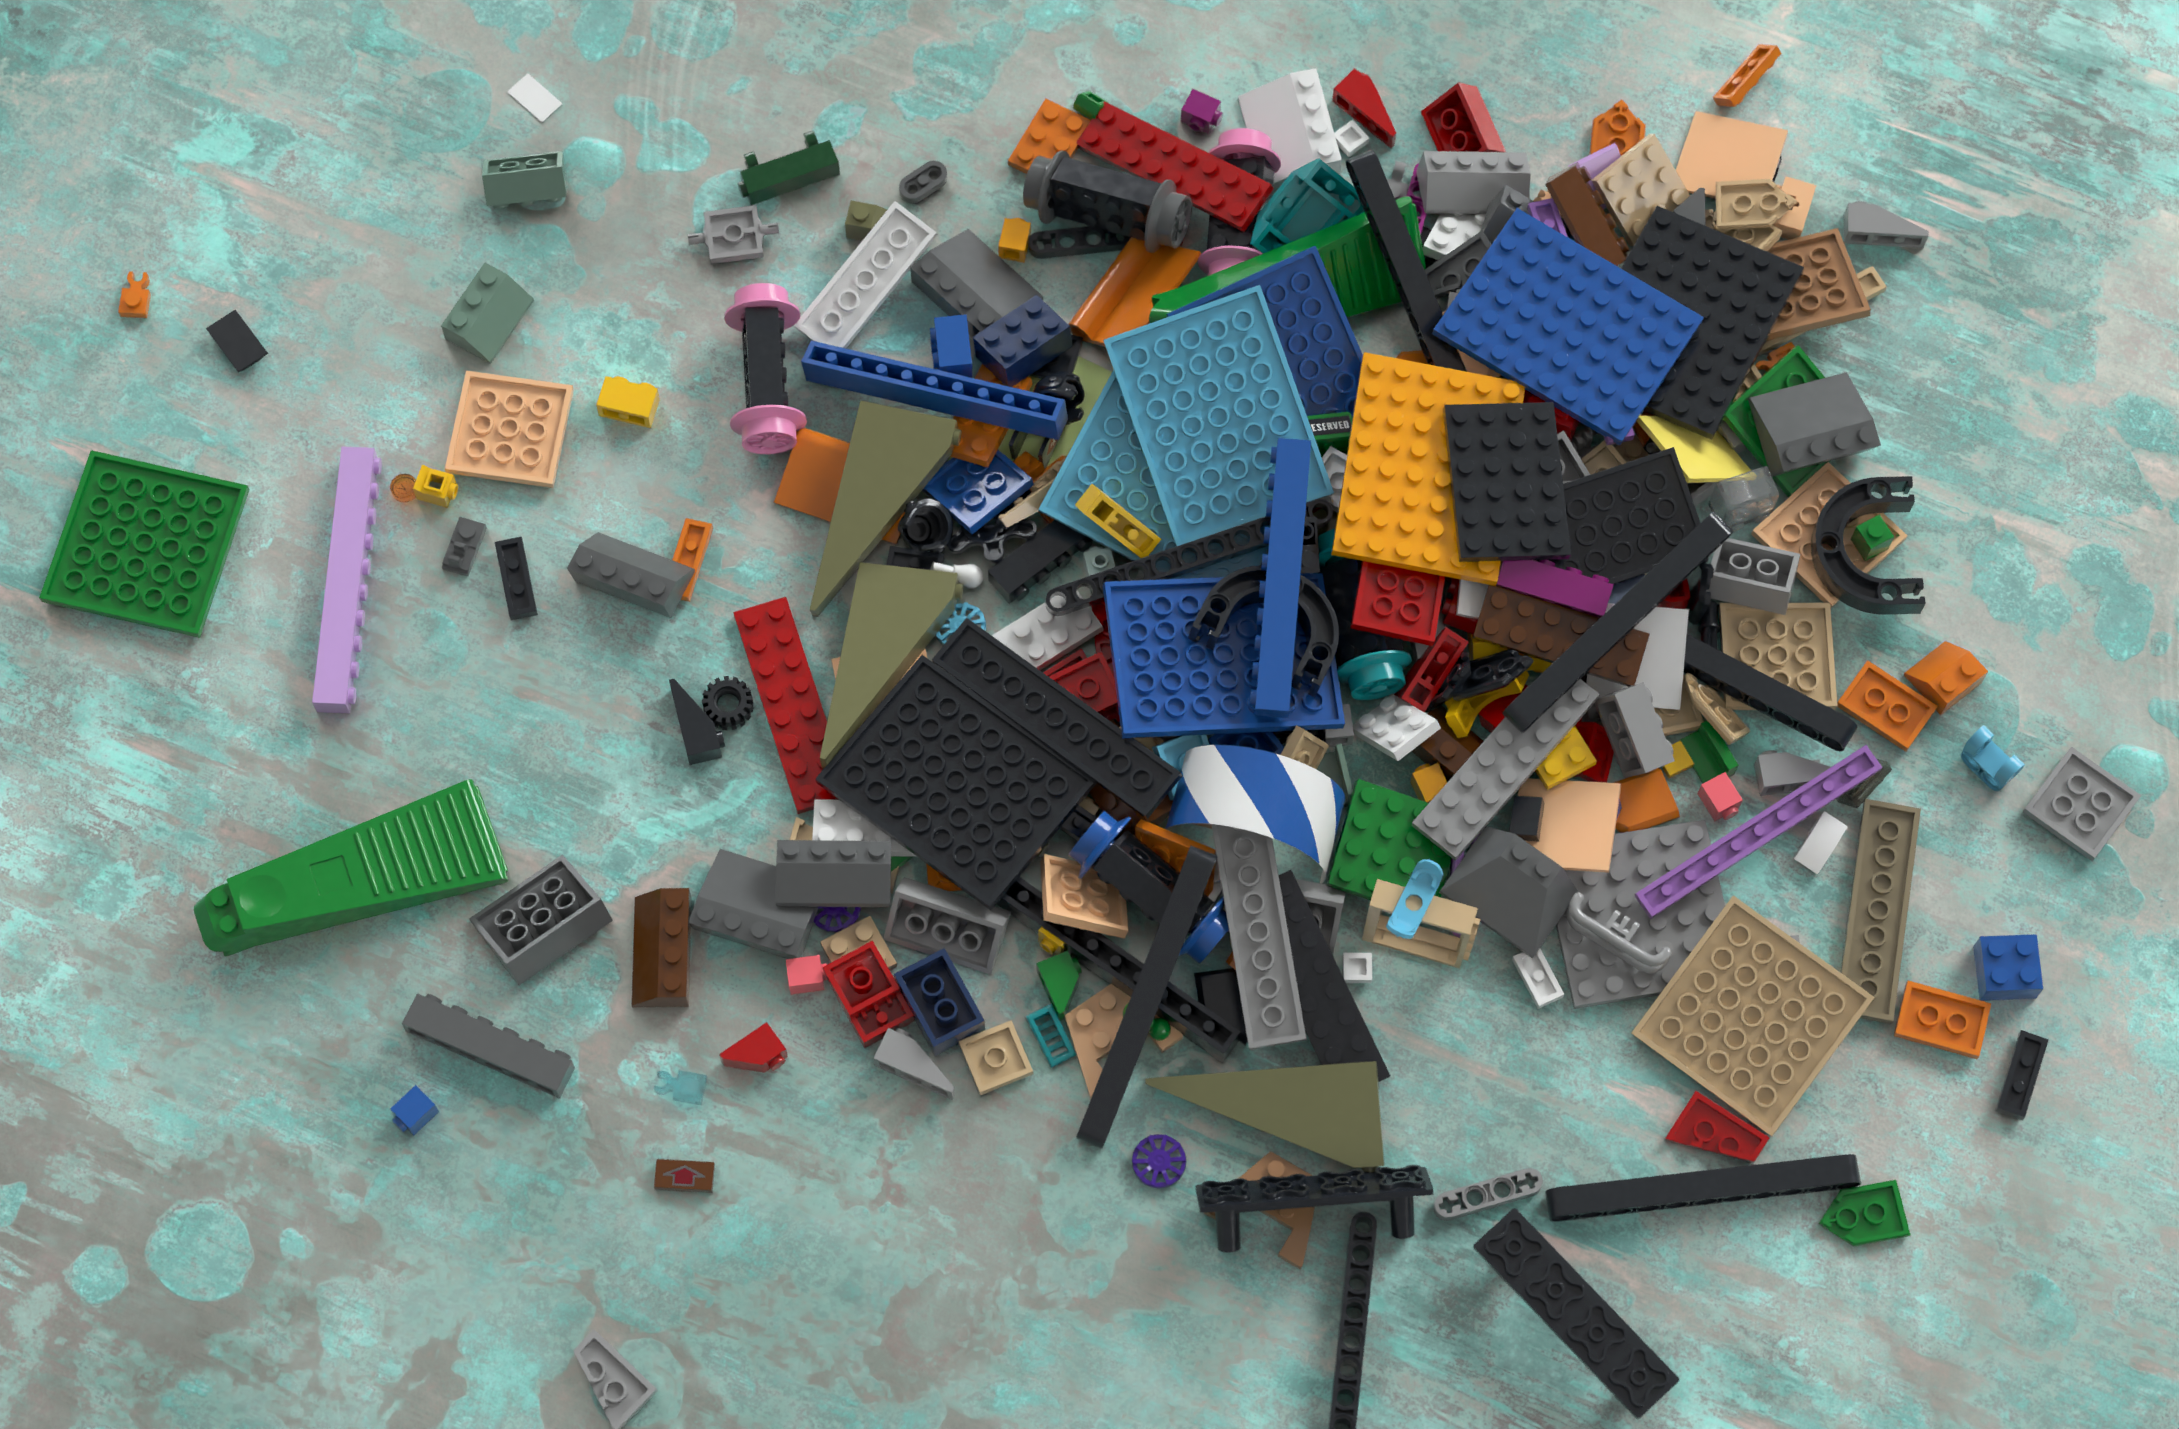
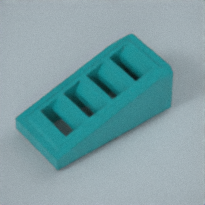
[1024,1004,1076,1068]

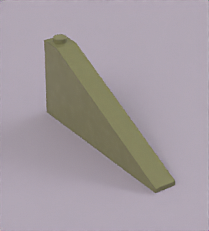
[810,400,962,617]
[820,562,963,770]
[1145,1061,1385,1172]

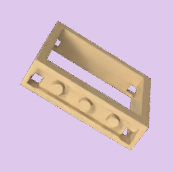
[1362,879,1481,969]

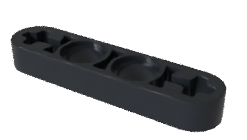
[1029,226,1131,259]

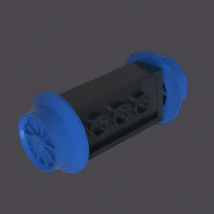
[1068,811,1229,964]

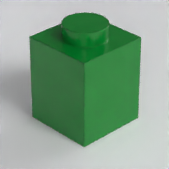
[1851,514,1894,561]

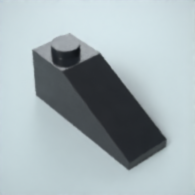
[669,679,725,765]

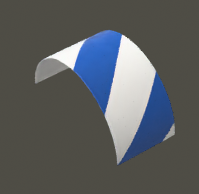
[1166,745,1345,884]

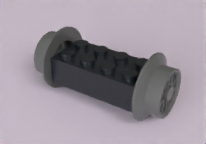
[1023,150,1192,253]

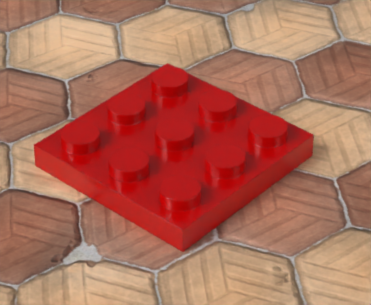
[1351,561,1445,646]

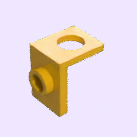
[1038,927,1064,955]

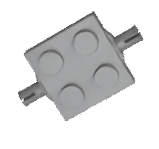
[688,205,779,264]

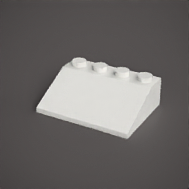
[1238,68,1342,188]

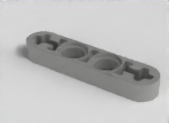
[1433,1168,1543,1221]

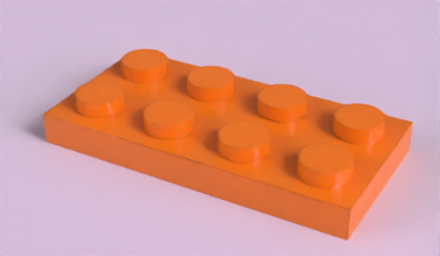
[951,364,1032,468]

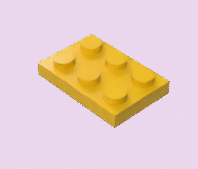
[1535,726,1597,790]

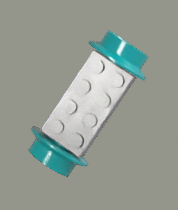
[1313,529,1412,700]

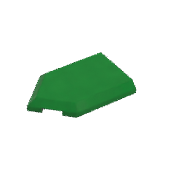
[1819,1180,1911,1247]

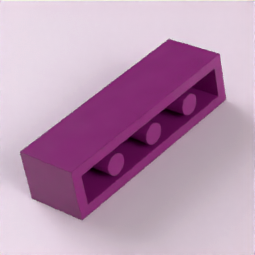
[1496,560,1614,618]

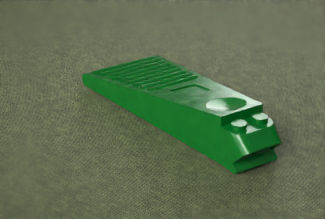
[1149,196,1426,324]
[193,779,508,956]

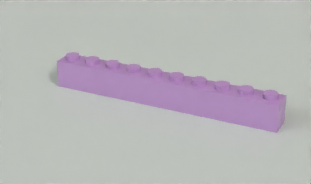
[312,447,382,714]

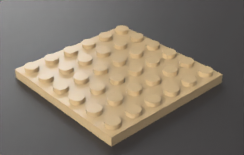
[1631,895,1875,1137]

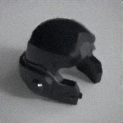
[1033,371,1085,425]
[898,499,953,554]

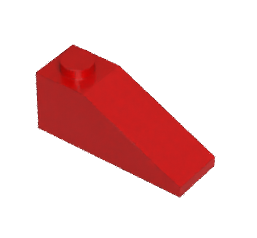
[1332,68,1396,149]
[1394,627,1469,712]

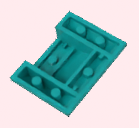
[1250,158,1364,253]

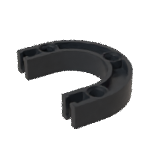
[1811,476,1926,615]
[1188,565,1339,698]

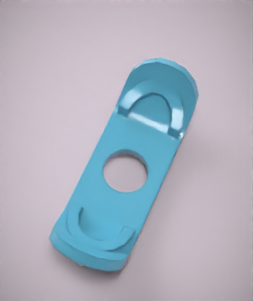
[1386,859,1443,939]

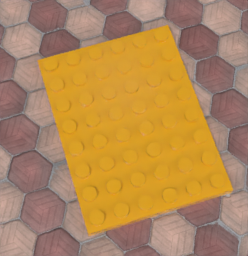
[1331,352,1525,586]

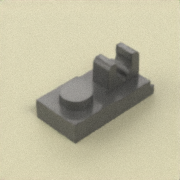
[442,517,487,576]

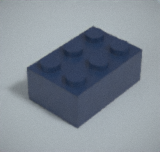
[973,295,1073,387]
[894,948,985,1056]

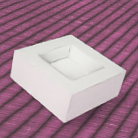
[1334,120,1370,158]
[1343,953,1372,983]

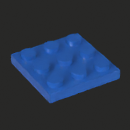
[922,450,1034,534]

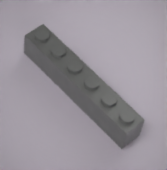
[402,993,575,1099]

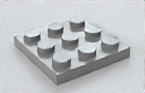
[2023,747,2141,862]

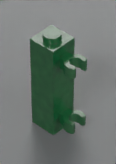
[737,131,840,206]

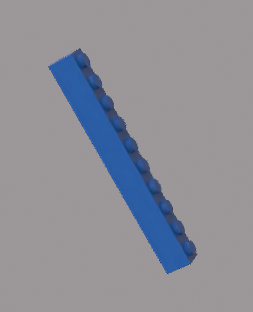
[801,341,1068,440]
[1250,438,1311,718]

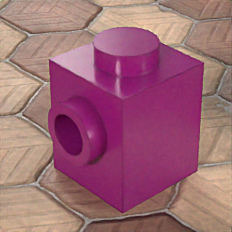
[1180,89,1223,134]

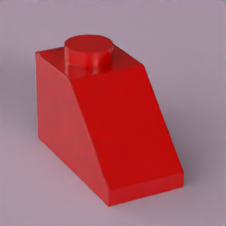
[719,1022,788,1073]

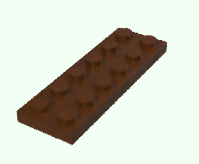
[1472,585,1650,687]

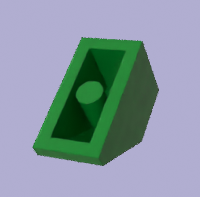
[1036,951,1082,1021]

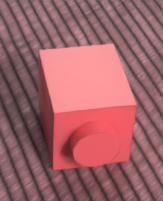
[1697,772,1743,821]
[786,955,828,995]

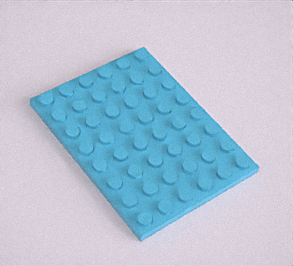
[1103,285,1334,546]
[1038,370,1270,579]

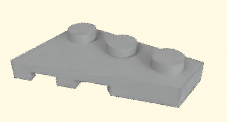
[573,1330,657,1429]

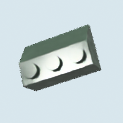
[482,151,567,208]
[441,262,534,364]

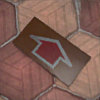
[654,1159,715,1193]

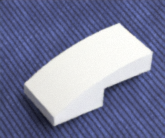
[1793,811,1848,874]

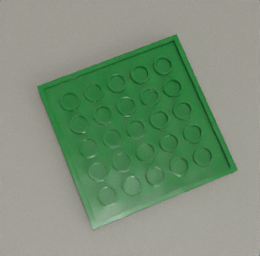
[39,450,250,638]

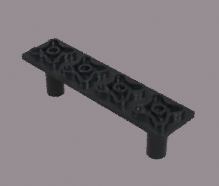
[1195,1165,1433,1253]
[1473,1208,1680,1419]

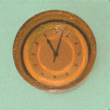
[390,474,416,502]

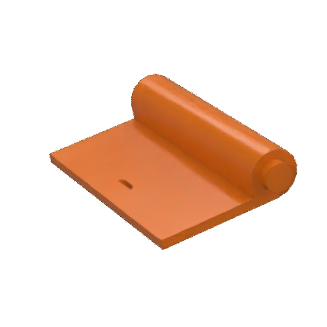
[1068,237,1201,346]
[774,427,905,545]

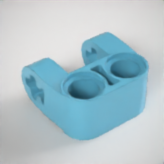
[1961,725,2025,792]

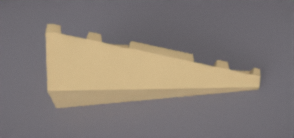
[998,449,1071,528]

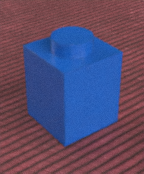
[390,1085,439,1136]

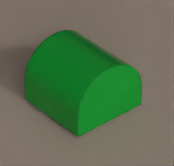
[1073,91,1109,120]

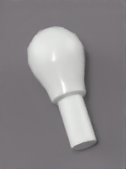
[931,562,983,589]

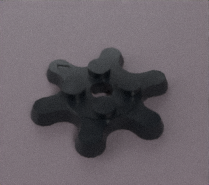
[947,489,1037,564]

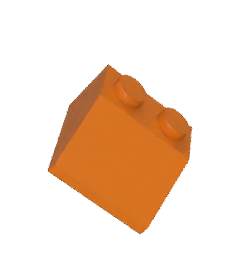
[1904,641,1988,715]

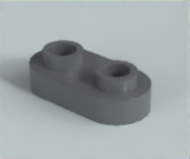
[899,161,947,203]

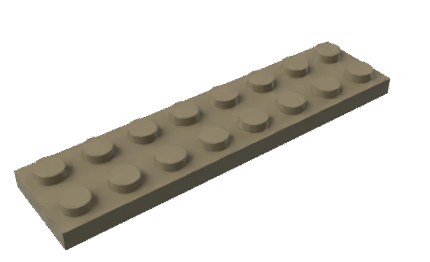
[1840,799,1921,1024]

